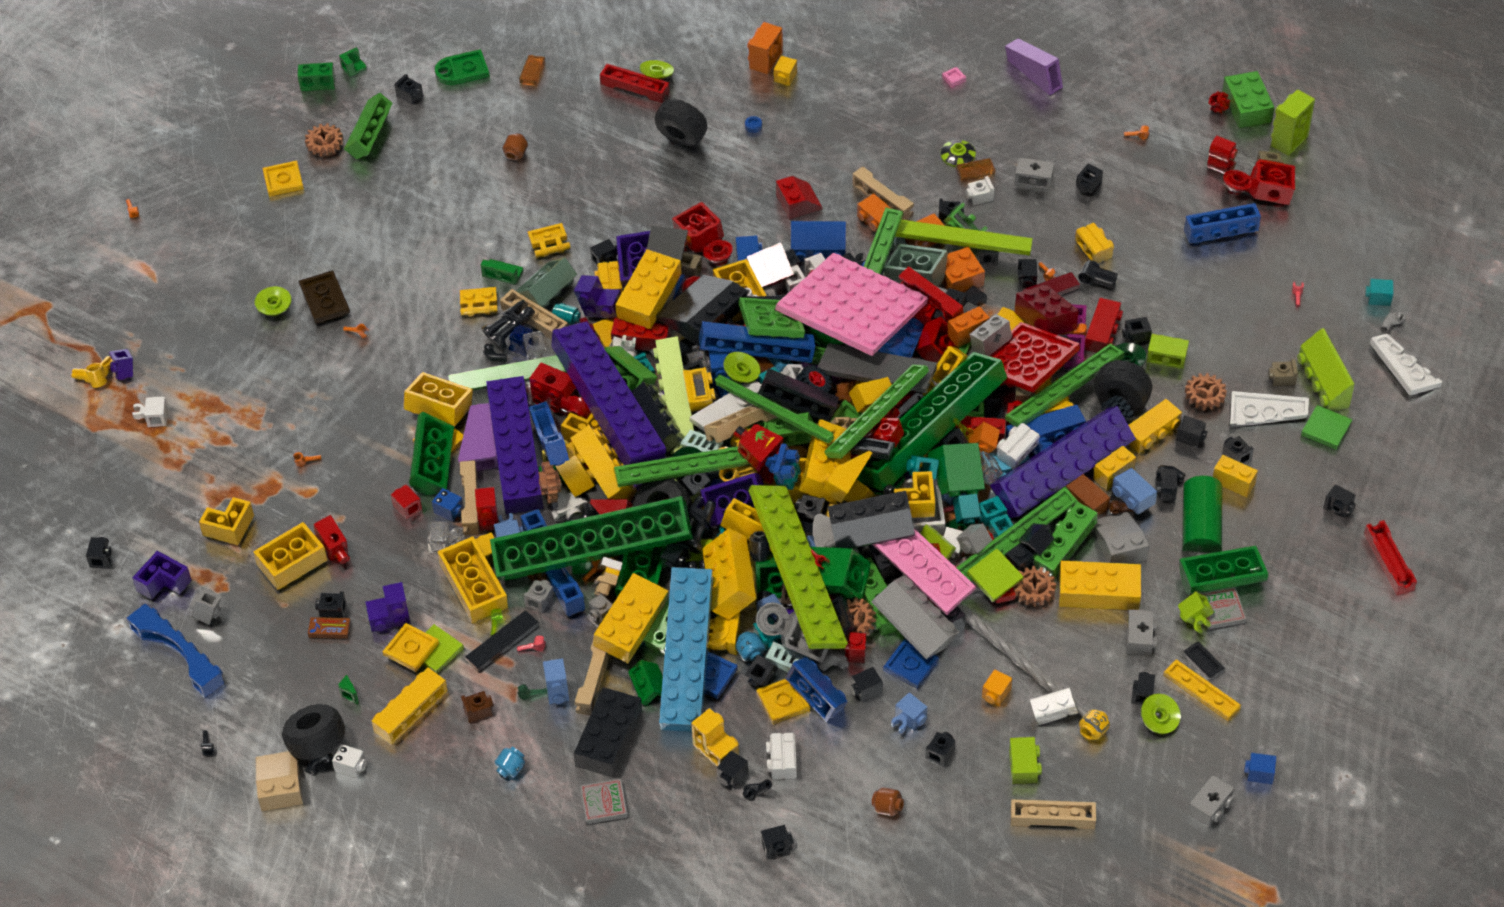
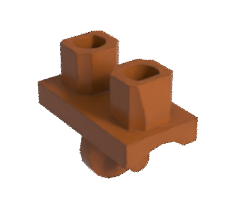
[835,379,855,403]

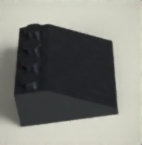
[656,275,748,347]

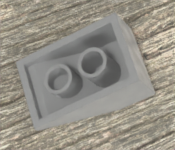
[1093,512,1149,564]

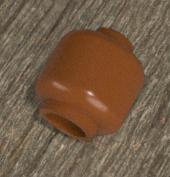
[502,133,528,160]
[872,787,904,816]

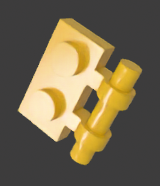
[527,223,571,258]
[459,287,498,317]

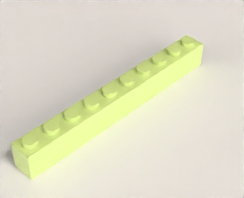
[653,336,704,504]

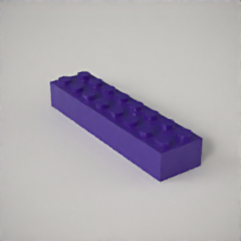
[486,376,544,514]
[990,406,1136,518]

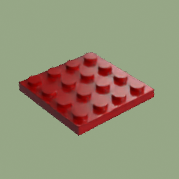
[990,322,1080,393]

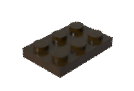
[298,270,350,324]

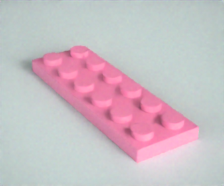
[873,529,976,615]

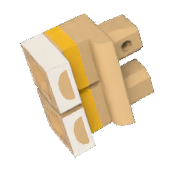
[593,557,622,598]

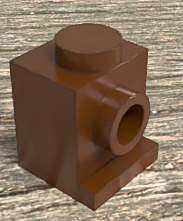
[461,691,494,723]

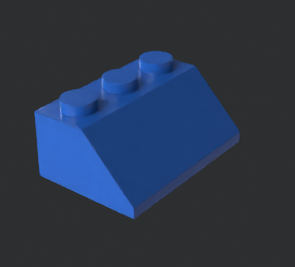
[791,221,846,262]
[785,657,848,723]

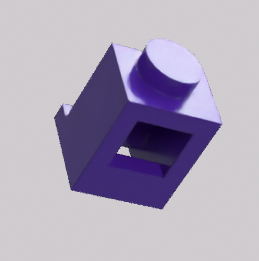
[109,349,133,380]

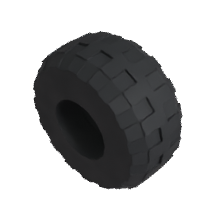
[654,99,708,146]
[1094,360,1153,412]
[633,478,692,510]
[282,704,346,760]

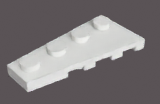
[1369,334,1443,395]
[690,381,764,432]
[1229,391,1309,428]

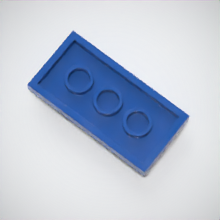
[878,318,924,358]

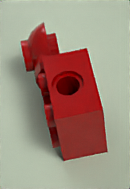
[1223,159,1295,205]
[672,202,733,266]
[529,362,591,419]

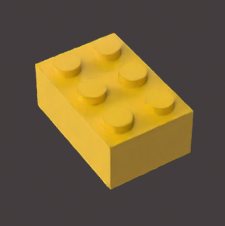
[713,259,767,322]
[404,372,473,427]
[253,522,327,590]

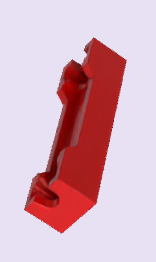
[599,63,670,103]
[899,266,964,321]
[1364,520,1417,595]

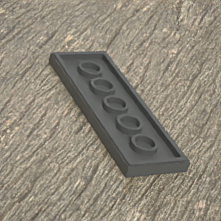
[647,226,688,323]
[817,343,937,393]

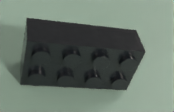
[573,687,643,778]

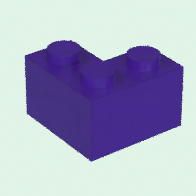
[574,275,622,318]
[132,550,192,600]
[365,582,411,632]

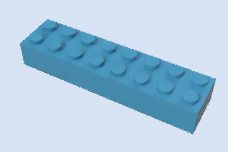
[659,567,713,732]

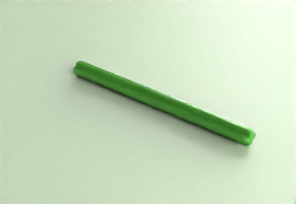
[715,375,834,443]

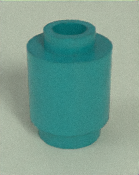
[552,303,581,325]

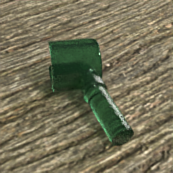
[517,684,547,700]

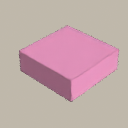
[942,67,966,88]

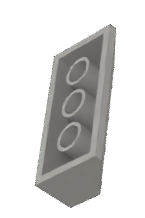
[871,575,959,659]

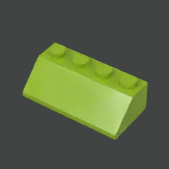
[1297,328,1355,412]

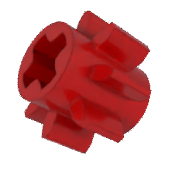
[1208,91,1231,114]

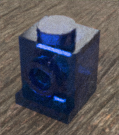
[508,324,534,356]

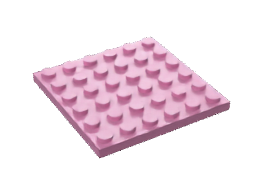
[775,253,928,356]

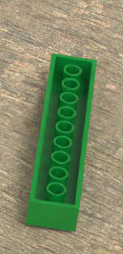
[857,352,1007,491]
[490,496,693,581]

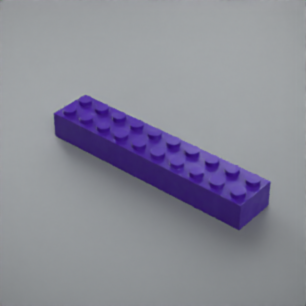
[551,321,666,465]

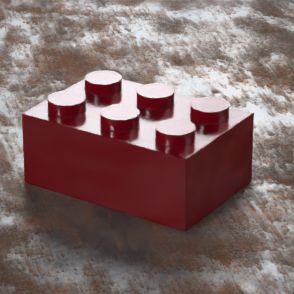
[1014,285,1079,335]

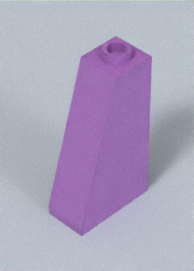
[1005,38,1063,95]
[458,403,498,471]

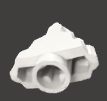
[552,485,588,523]

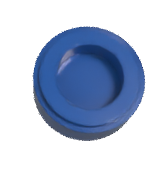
[745,116,762,133]

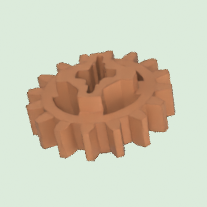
[305,123,344,156]
[1185,373,1227,410]
[538,461,561,504]
[1013,566,1056,607]
[845,598,876,640]

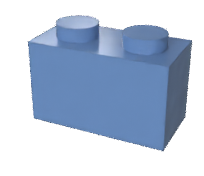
[1112,468,1157,515]
[543,658,569,704]

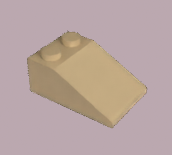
[256,751,303,811]

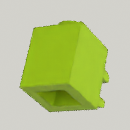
[1178,592,1214,633]

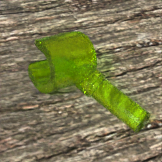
[953,418,974,439]
[490,609,503,636]

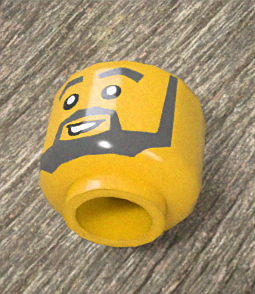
[1079,709,1110,740]

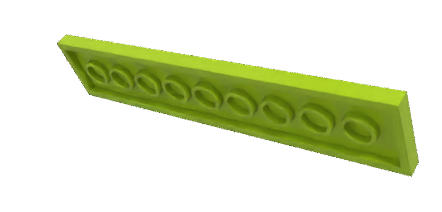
[748,485,848,649]

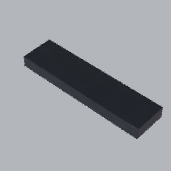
[465,610,539,673]

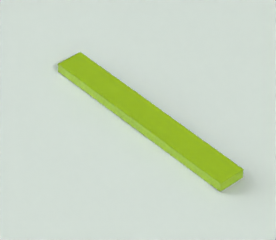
[895,220,1033,256]

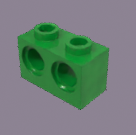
[298,62,335,91]

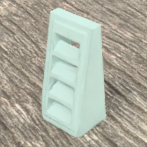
[680,430,724,452]
[765,642,811,673]

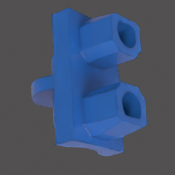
[765,444,800,484]

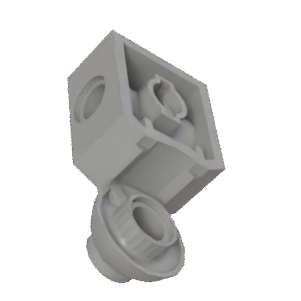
[756,602,828,663]

